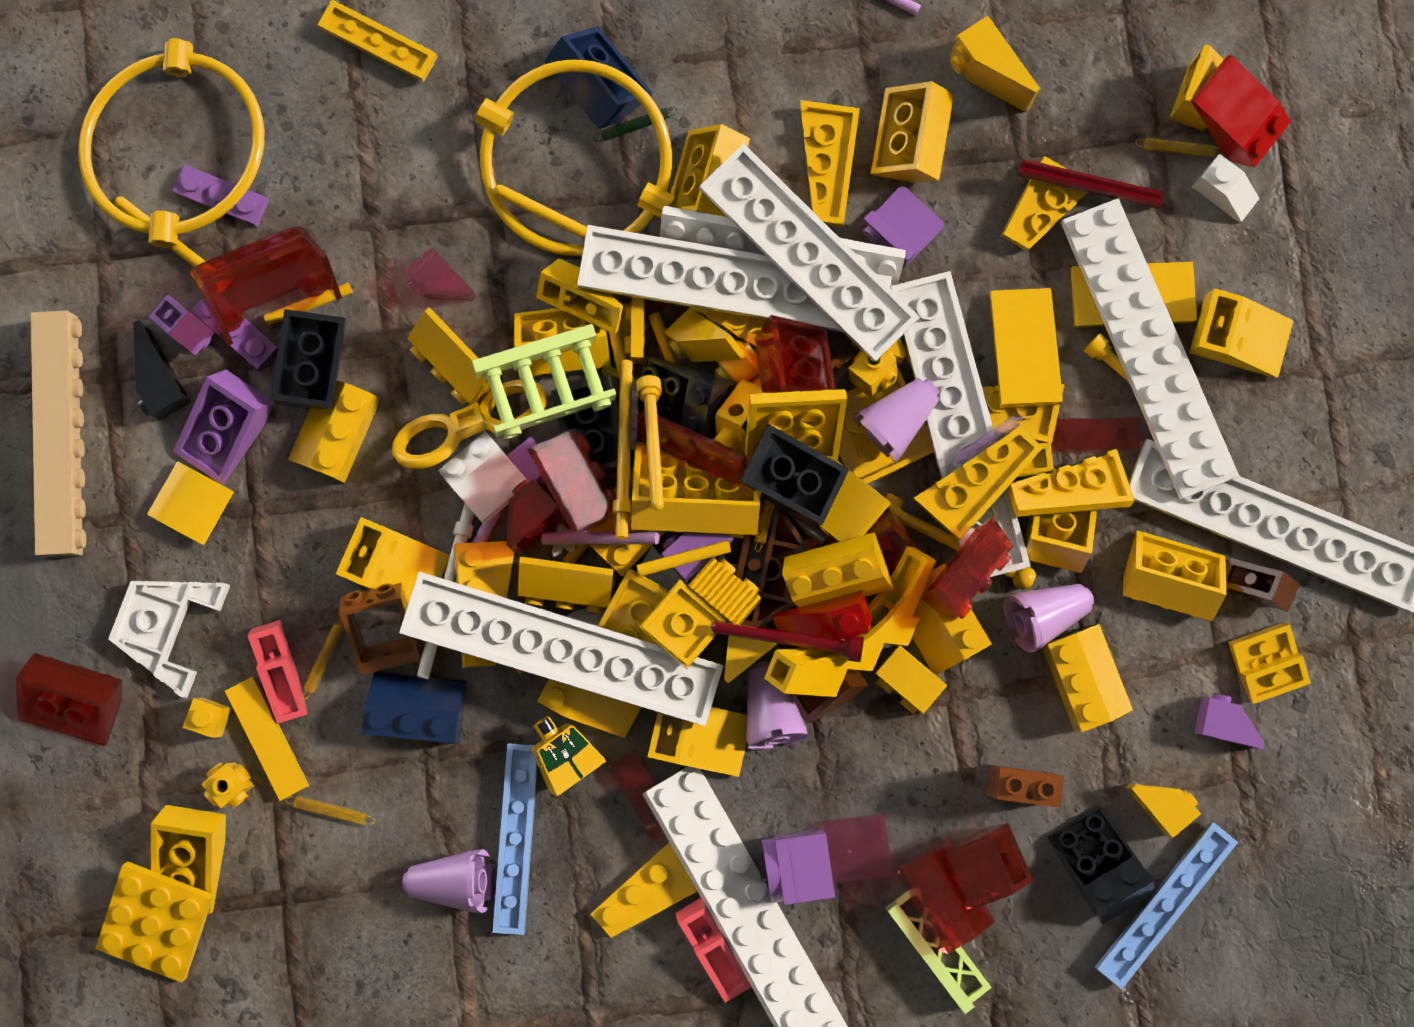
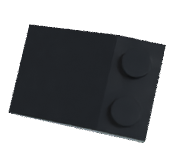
[740,424,849,526]

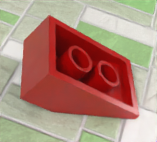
[1191,55,1291,168]

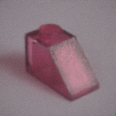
[405,247,476,301]

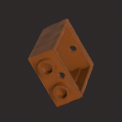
[339,583,422,675]
[985,764,1064,808]

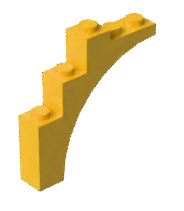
[764,546,936,697]

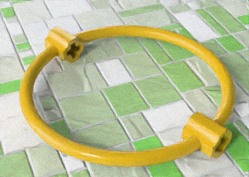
[78,38,265,248]
[475,60,676,257]

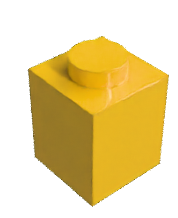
[183,698,232,738]

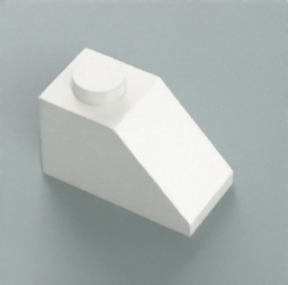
[1192,154,1259,223]

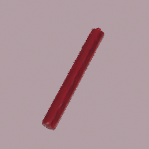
[1018,159,1163,208]

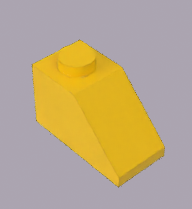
[1125,783,1201,838]

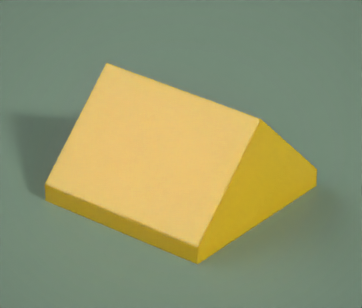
[724,636,777,684]

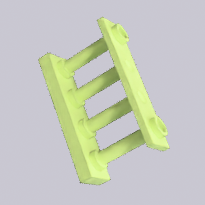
[472,324,616,439]

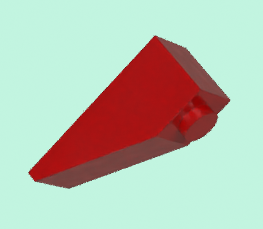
[772,590,872,645]

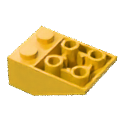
[1189,288,1293,379]
[336,517,450,604]
[647,707,747,777]

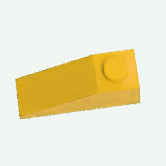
[536,259,623,334]
[664,308,746,362]

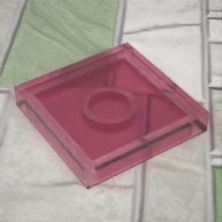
[822,813,893,884]

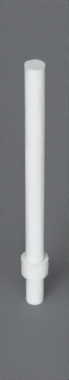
[416,503,474,679]

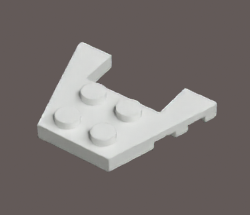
[108,581,230,698]

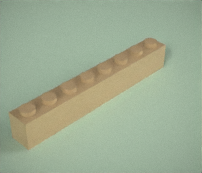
[31,310,86,558]

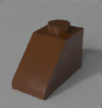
[1226,558,1300,612]

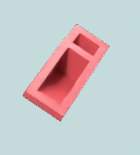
[247,620,307,724]
[675,898,751,1003]

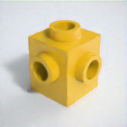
[848,350,898,400]
[202,762,254,808]

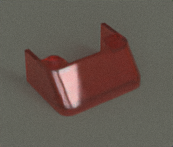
[190,227,342,346]

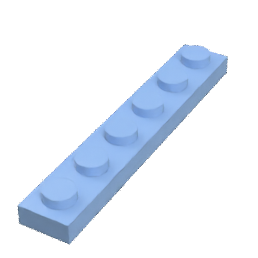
[492,743,538,935]
[1095,821,1238,989]

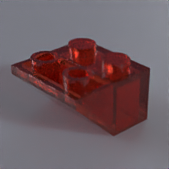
[942,823,1034,911]

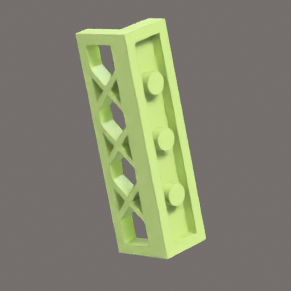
[885,885,992,1014]

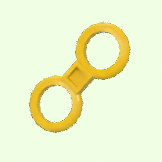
[392,379,547,469]

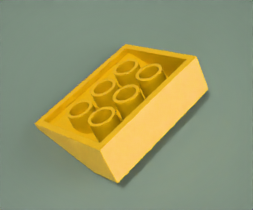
[631,442,760,535]

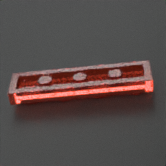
[637,410,747,487]

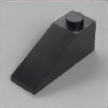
[133,319,191,420]

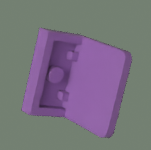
[861,186,944,269]

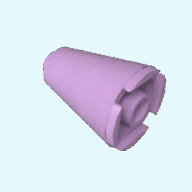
[853,378,939,463]
[1004,584,1094,653]
[746,661,808,750]
[402,849,493,913]

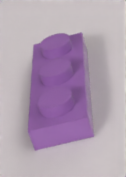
[172,164,269,227]
[191,289,278,371]

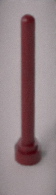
[711,621,864,663]

